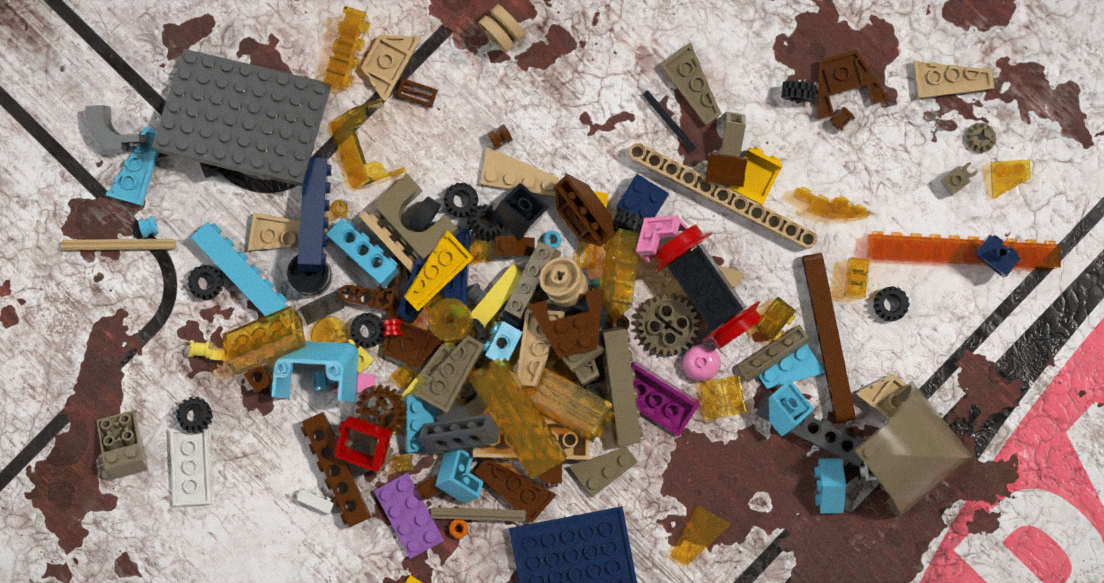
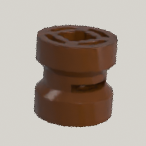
[487,124,513,150]

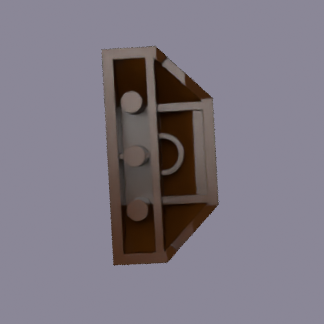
[554,174,614,247]

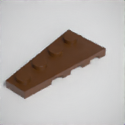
[474,458,557,523]

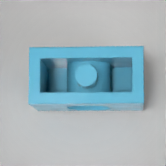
[480,321,523,367]

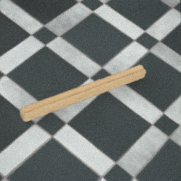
[61,239,176,250]

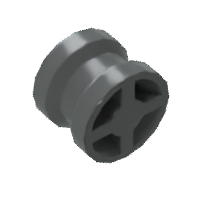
[467,283,488,306]

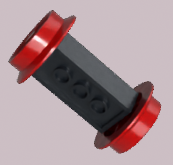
[652,224,763,350]

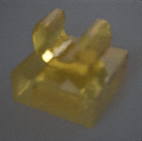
[392,363,418,389]

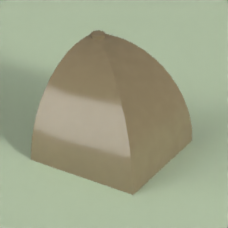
[854,381,973,517]

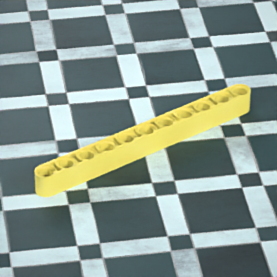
[386,264,523,436]

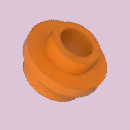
[449,520,468,538]

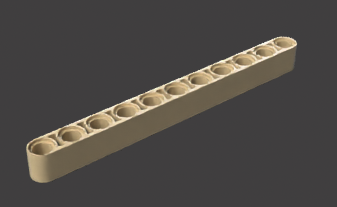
[628,143,817,249]

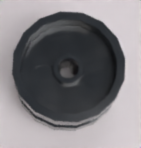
[287,255,333,297]

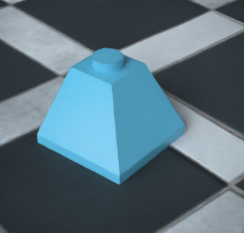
[769,380,814,436]

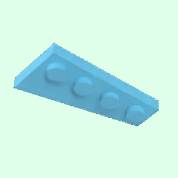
[106,127,159,206]

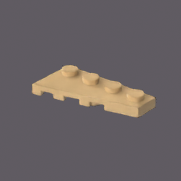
[913,60,994,99]
[516,309,565,388]

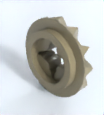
[965,123,996,153]

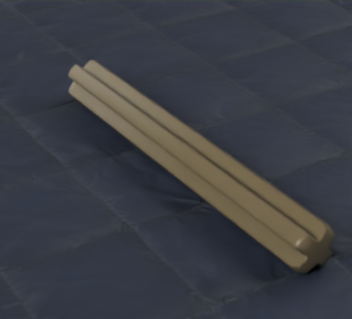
[431,507,526,522]

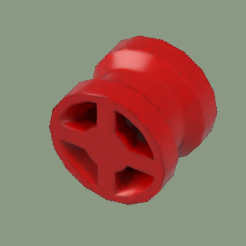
[382,319,402,338]

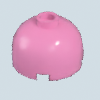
[682,344,721,382]

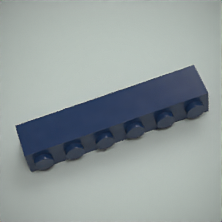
[298,157,332,272]

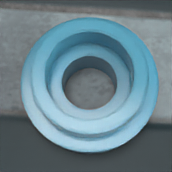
[543,231,562,249]

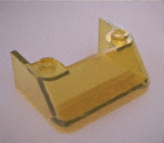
[331,98,407,190]

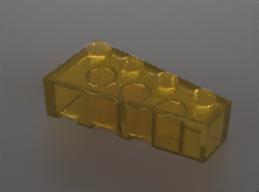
[323,6,371,91]

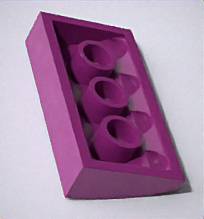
[631,361,700,436]

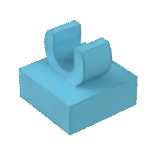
[312,371,334,392]

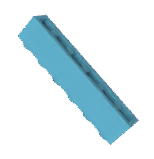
[191,222,288,322]

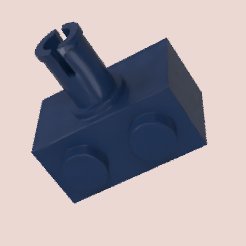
[973,235,1021,278]

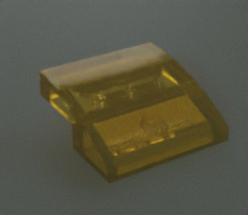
[699,375,746,420]

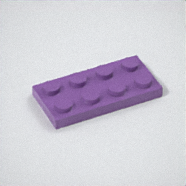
[374,473,444,559]

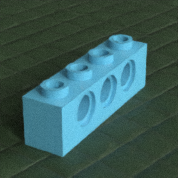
[326,218,399,289]

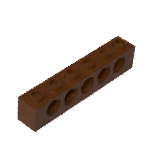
[301,412,372,528]

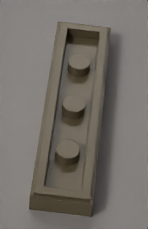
[736,325,811,383]

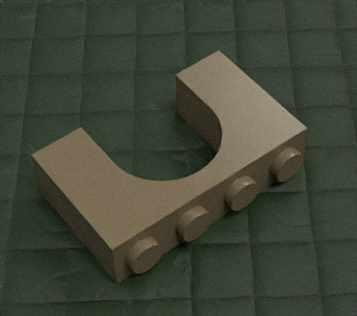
[373,174,460,262]

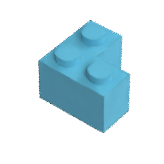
[436,449,483,504]
[815,458,846,514]

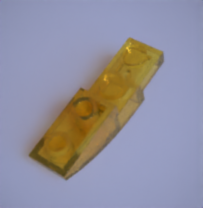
[792,186,870,221]

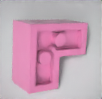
[636,215,688,262]

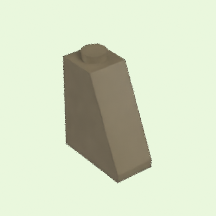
[720,112,746,157]

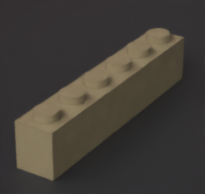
[599,327,643,447]

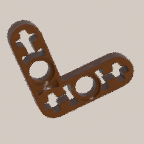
[339,256,404,311]

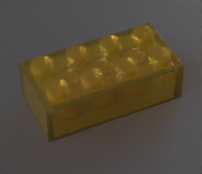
[599,228,640,317]
[222,305,306,375]

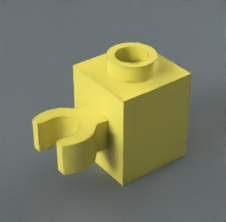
[348,339,375,373]

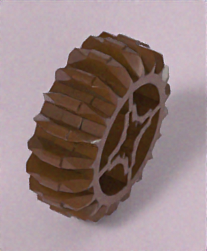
[355,384,407,432]

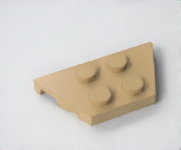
[361,35,421,102]
[856,374,907,420]

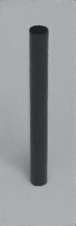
[642,90,697,153]

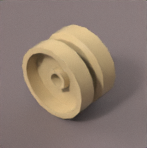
[478,4,526,53]
[539,257,588,307]

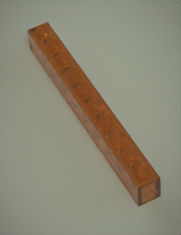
[866,231,1061,269]

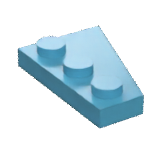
[758,344,826,389]
[404,394,439,453]

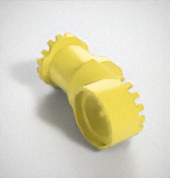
[189,340,228,361]

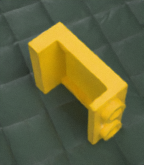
[728,147,783,206]

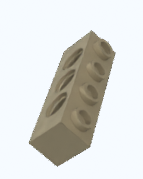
[504,241,562,320]

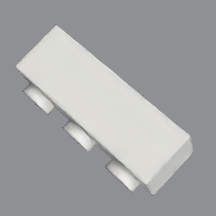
[296,488,335,514]

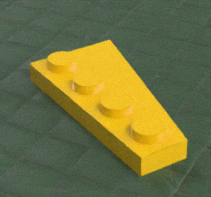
[404,230,473,311]

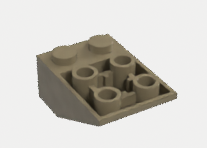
[97,410,148,480]

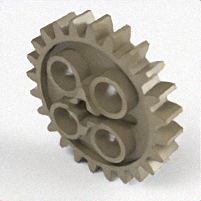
[638,293,700,356]

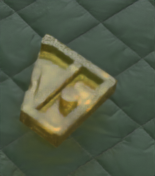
[990,159,1031,199]

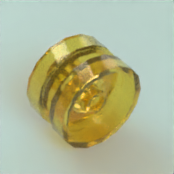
[428,298,474,344]

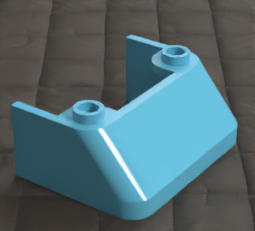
[272,341,358,402]

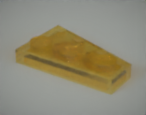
[670,505,732,565]

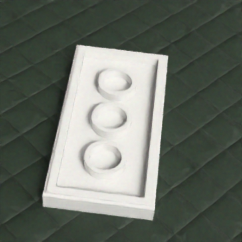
[169,428,212,506]

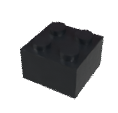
[492,183,549,239]

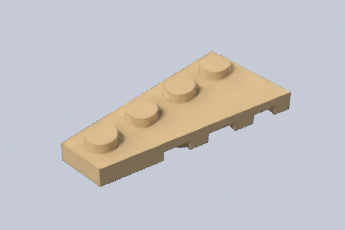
[480,147,559,197]
[358,210,416,273]
[247,213,330,251]

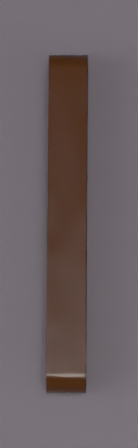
[802,252,856,423]

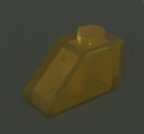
[546,348,577,390]

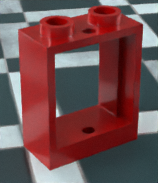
[334,416,393,472]

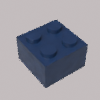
[616,174,670,219]

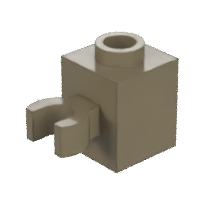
[940,162,978,196]

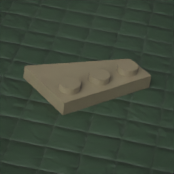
[569,447,638,497]

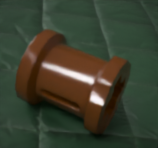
[830,107,855,132]

